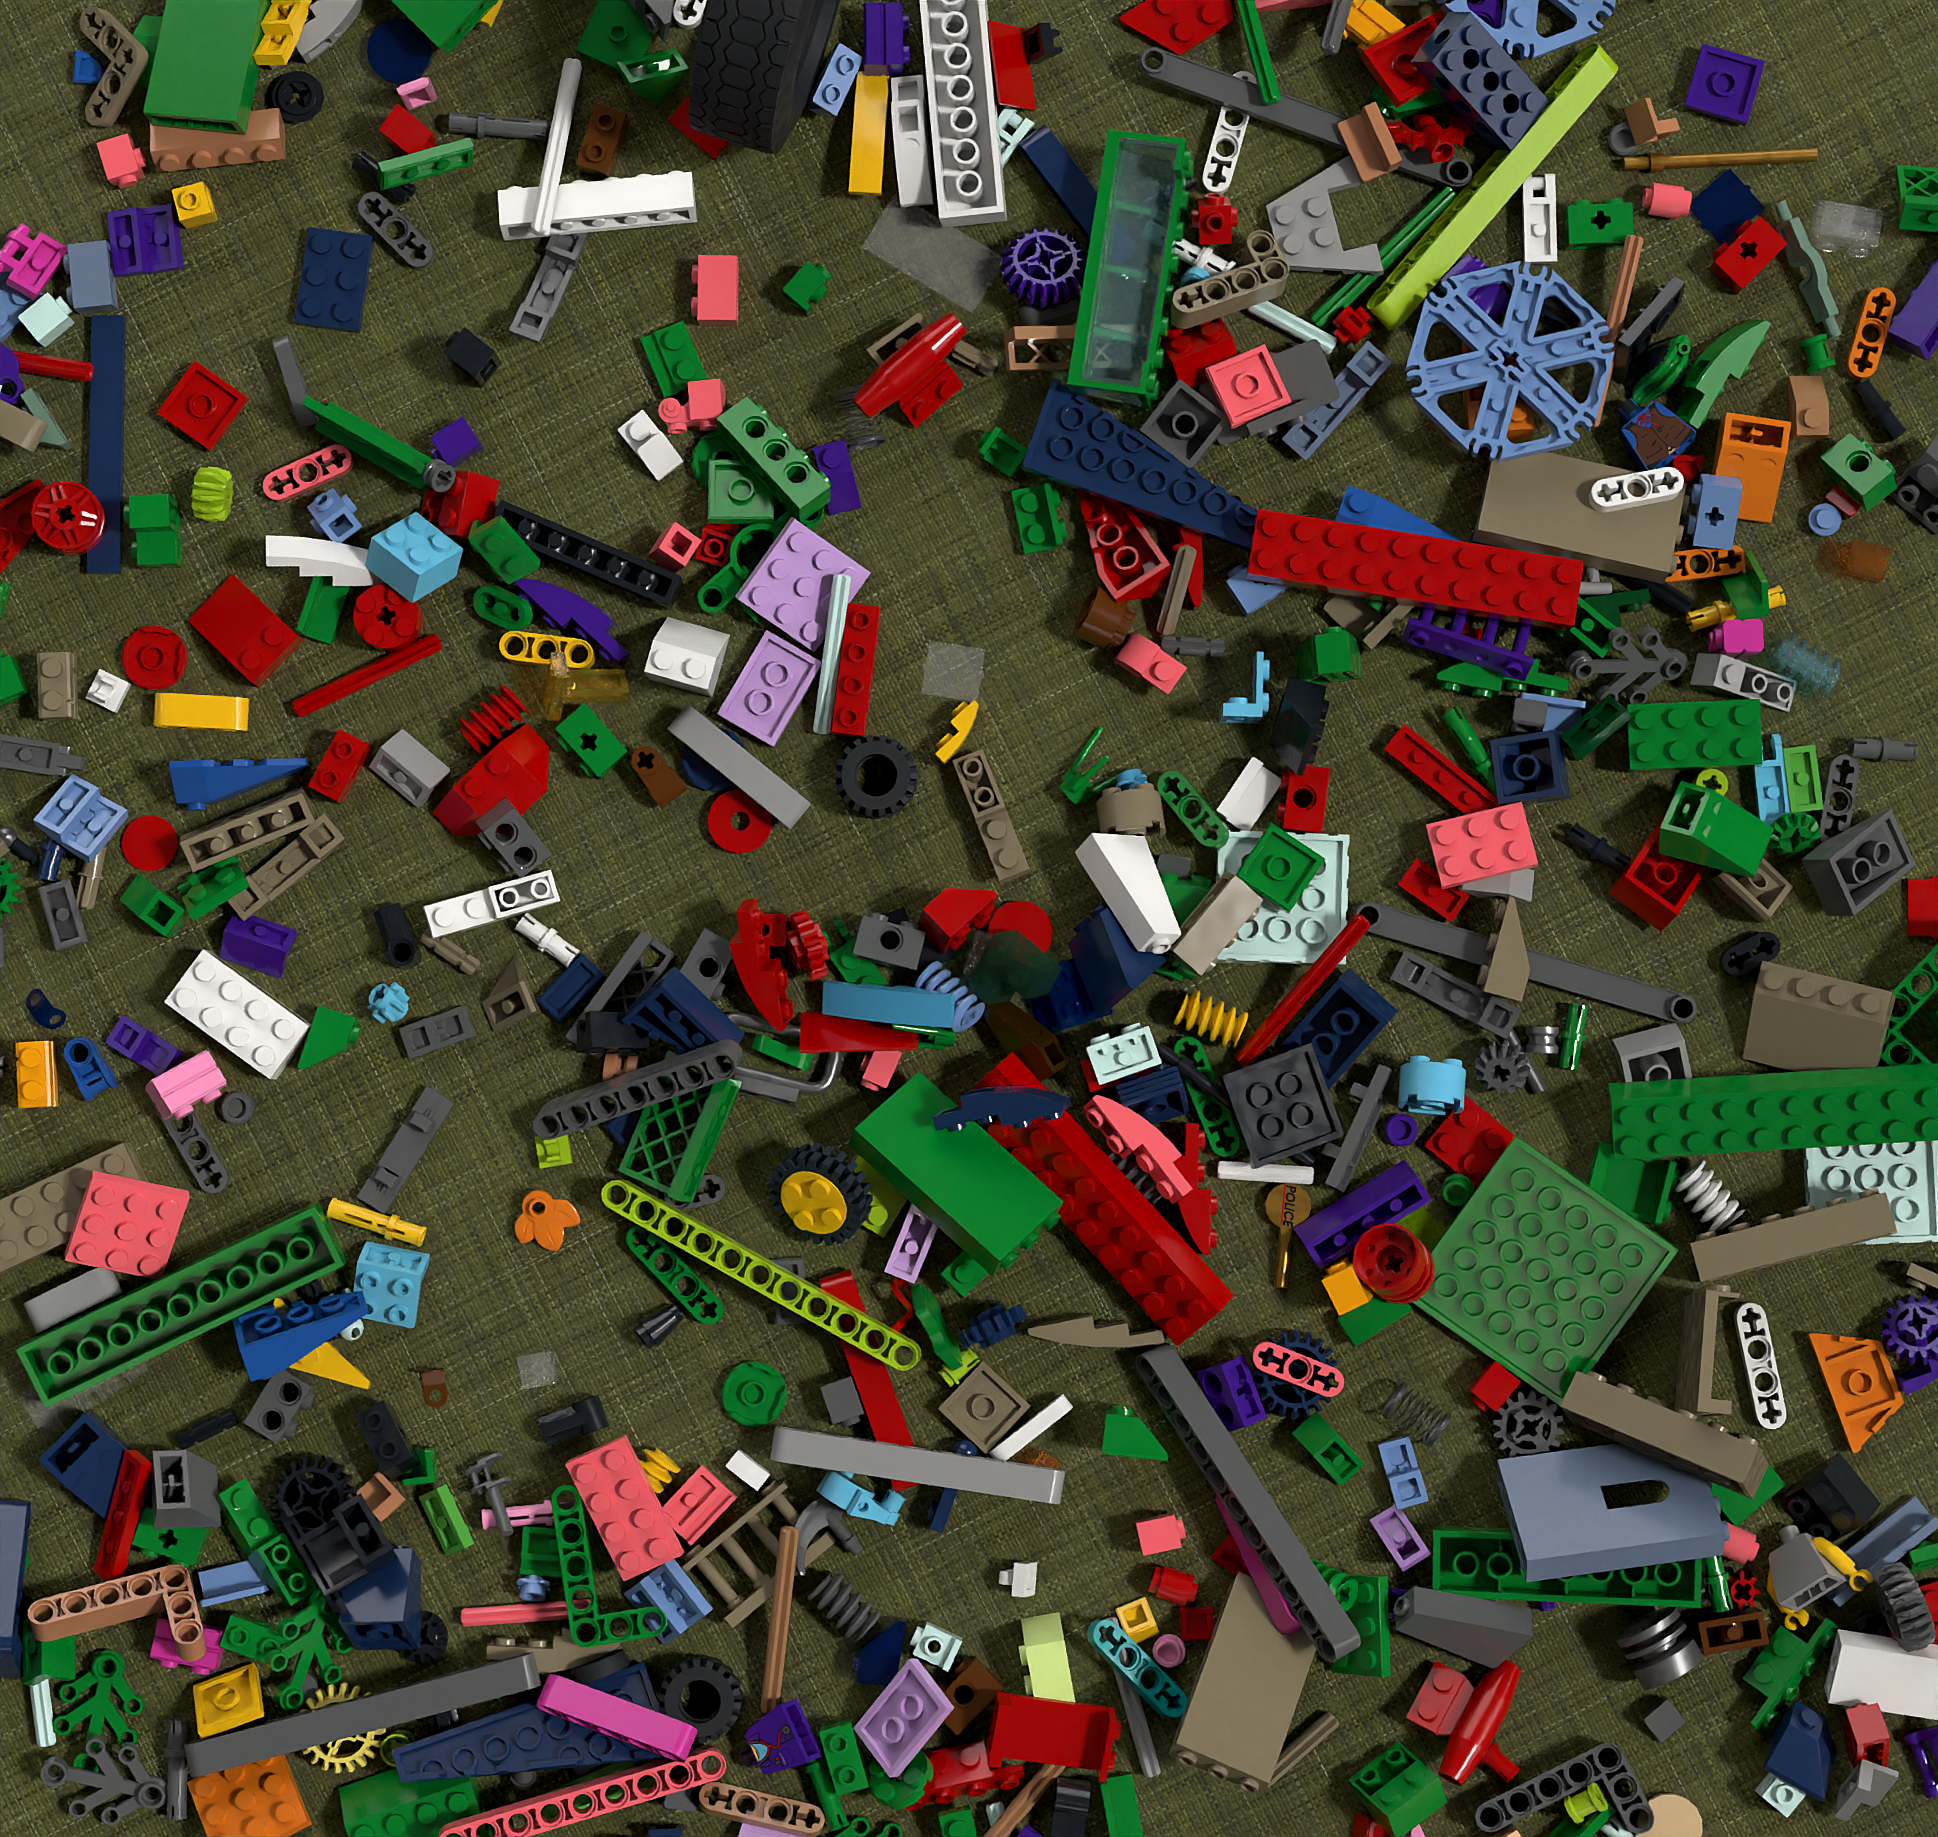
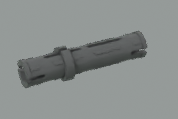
[449,111,548,141]
[164,1717,189,1820]

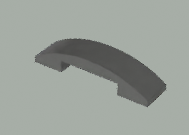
[509,233,587,344]
[1390,950,1522,1040]

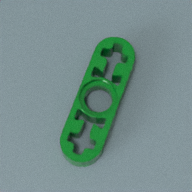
[1157,771,1229,850]

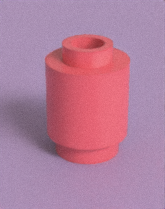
[1642,182,1692,219]
[1721,1522,1759,1565]

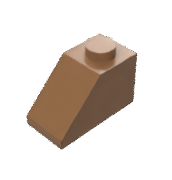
[1788,376,1829,441]

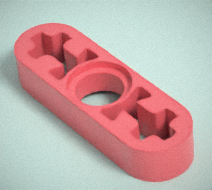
[263,444,354,502]
[1252,1341,1344,1397]

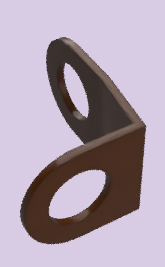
[419,1368,448,1407]

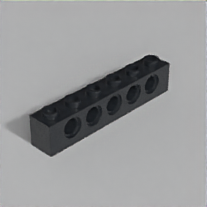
[493,500,684,611]

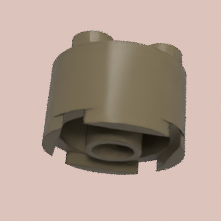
[1096,783,1166,843]

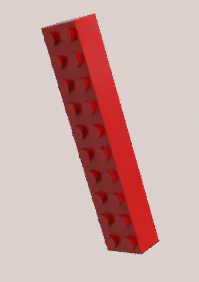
[1245,509,1584,631]
[957,1052,1234,1347]

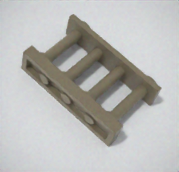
[682,1480,835,1628]

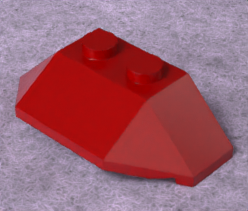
[432,723,550,836]

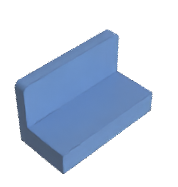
[1516,692,1586,734]
[198,1560,271,1607]

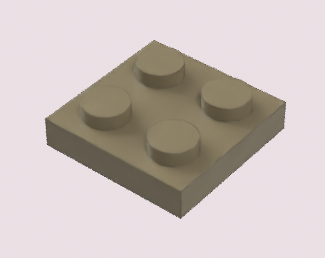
[938,1361,1031,1454]

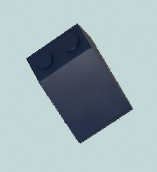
[1280,968,1398,1090]

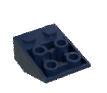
[38,1410,151,1520]

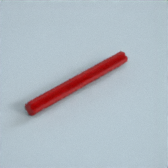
[1235,913,1370,1067]

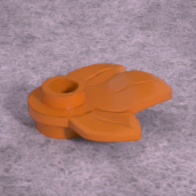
[515,1190,580,1251]

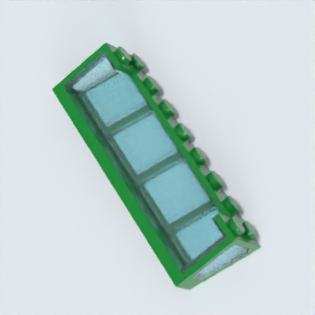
[1067,129,1194,409]

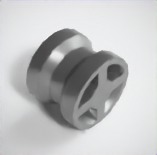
[1525,1026,1559,1054]

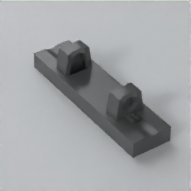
[1322,1064,1398,1193]
[357,1086,456,1214]

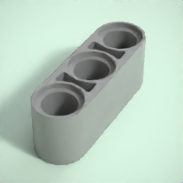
[23,1267,123,1334]

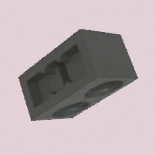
[475,797,552,878]
[244,1368,316,1443]

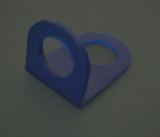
[26,989,66,1029]

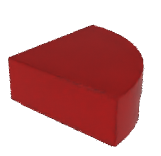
[1670,455,1704,483]

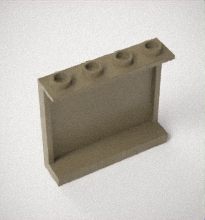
[1675,1284,1740,1417]

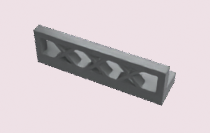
[565,930,676,1060]

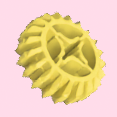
[299,1682,386,1773]

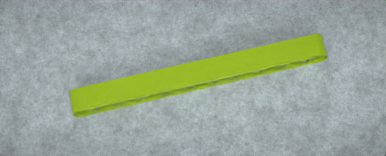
[1367,42,1618,330]
[601,1179,921,1371]

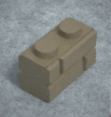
[37,652,79,722]

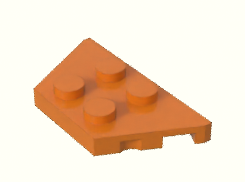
[1807,1332,1904,1454]

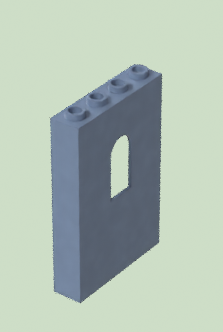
[1496,1443,1729,1582]

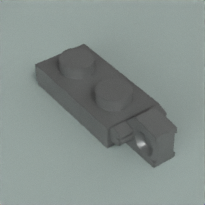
[0,734,87,777]

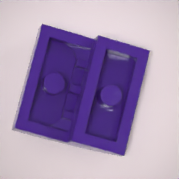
[107,203,184,277]

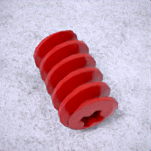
[458,684,531,755]

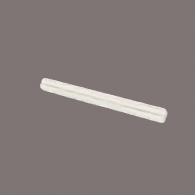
[531,58,582,236]

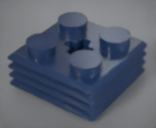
[1115,1065,1190,1125]

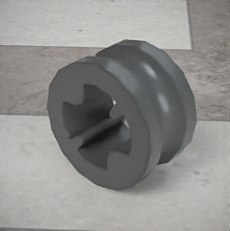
[422,459,456,492]

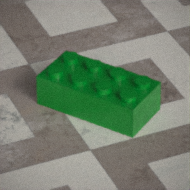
[1626,699,1763,773]

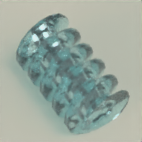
[1768,632,1842,699]

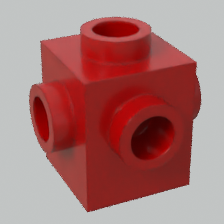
[1191,193,1238,245]

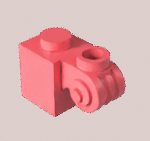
[658,379,727,434]

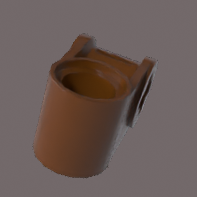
[631,746,688,809]

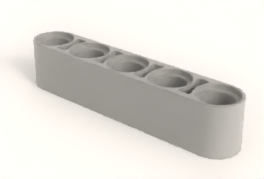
[667,704,811,829]

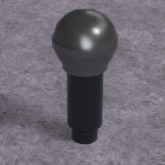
[0,825,40,864]

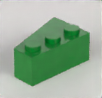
[1295,627,1363,684]

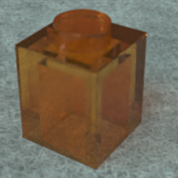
[1837,538,1892,584]

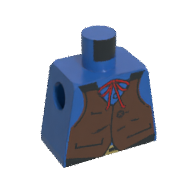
[1617,398,1696,472]

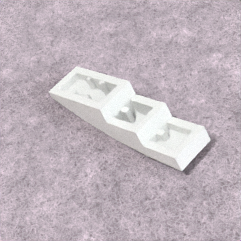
[266,535,386,586]

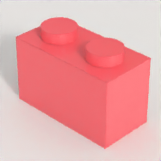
[691,255,739,326]

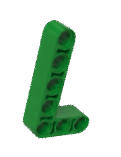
[1881,944,1938,1066]
[551,1485,668,1648]

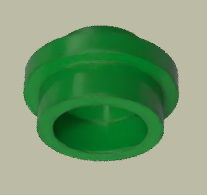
[1441,1174,1474,1206]

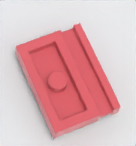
[662,1464,737,1546]

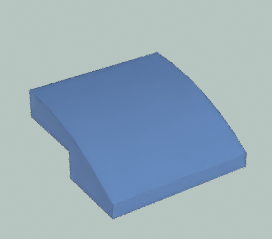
[33,774,128,863]
[624,1559,713,1645]

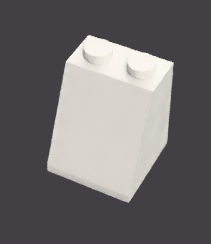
[644,617,730,697]

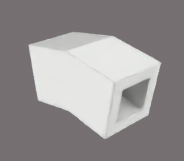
[726,1450,770,1491]

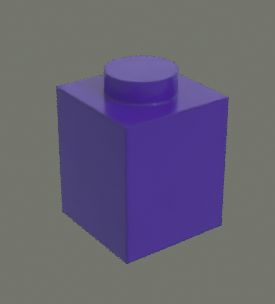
[430,416,484,468]

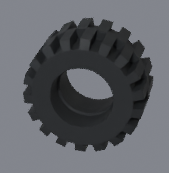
[835,735,917,819]
[658,1655,743,1743]

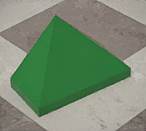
[616,48,689,105]

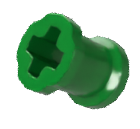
[1798,334,1836,374]

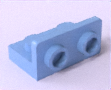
[808,43,864,116]

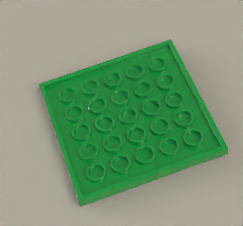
[1412,1134,1679,1406]

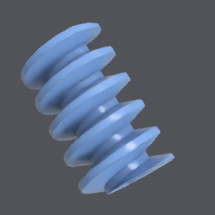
[914,961,985,1032]

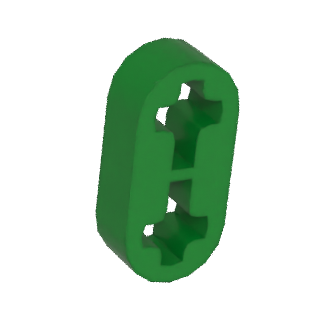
[751,1033,814,1072]

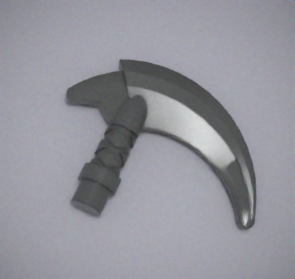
[794,1497,864,1576]

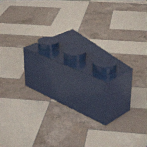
[621,966,745,1061]

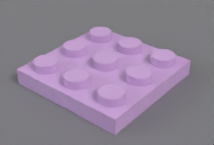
[735,517,871,652]

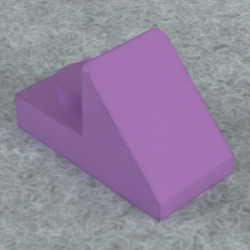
[1369,1504,1431,1572]

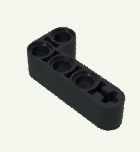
[1049,1777,1091,1837]

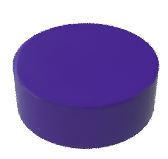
[1384,1114,1418,1146]

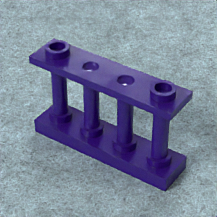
[1401,607,1541,681]

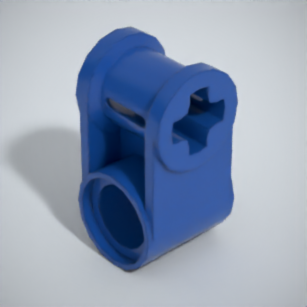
[64,1037,118,1102]

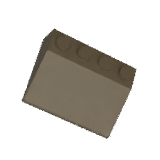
[1742,961,1896,1072]

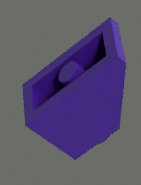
[813,439,862,516]

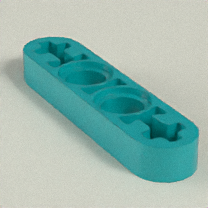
[1087,1619,1187,1718]

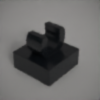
[1023,23,1063,64]

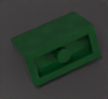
[1559,694,1632,761]

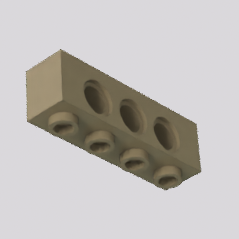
[180,786,316,872]

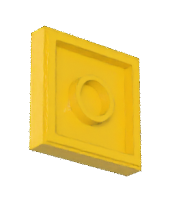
[193,1663,264,1740]

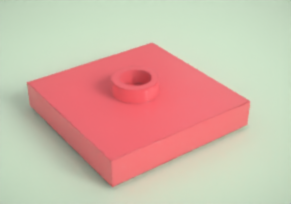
[1205,344,1292,429]

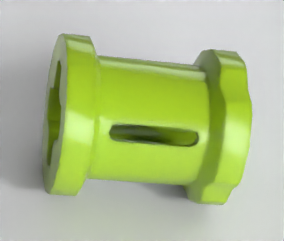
[1564,1782,1608,1824]

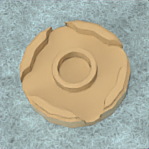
[1636,1793,1703,1837]

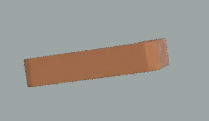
[28,1564,206,1662]

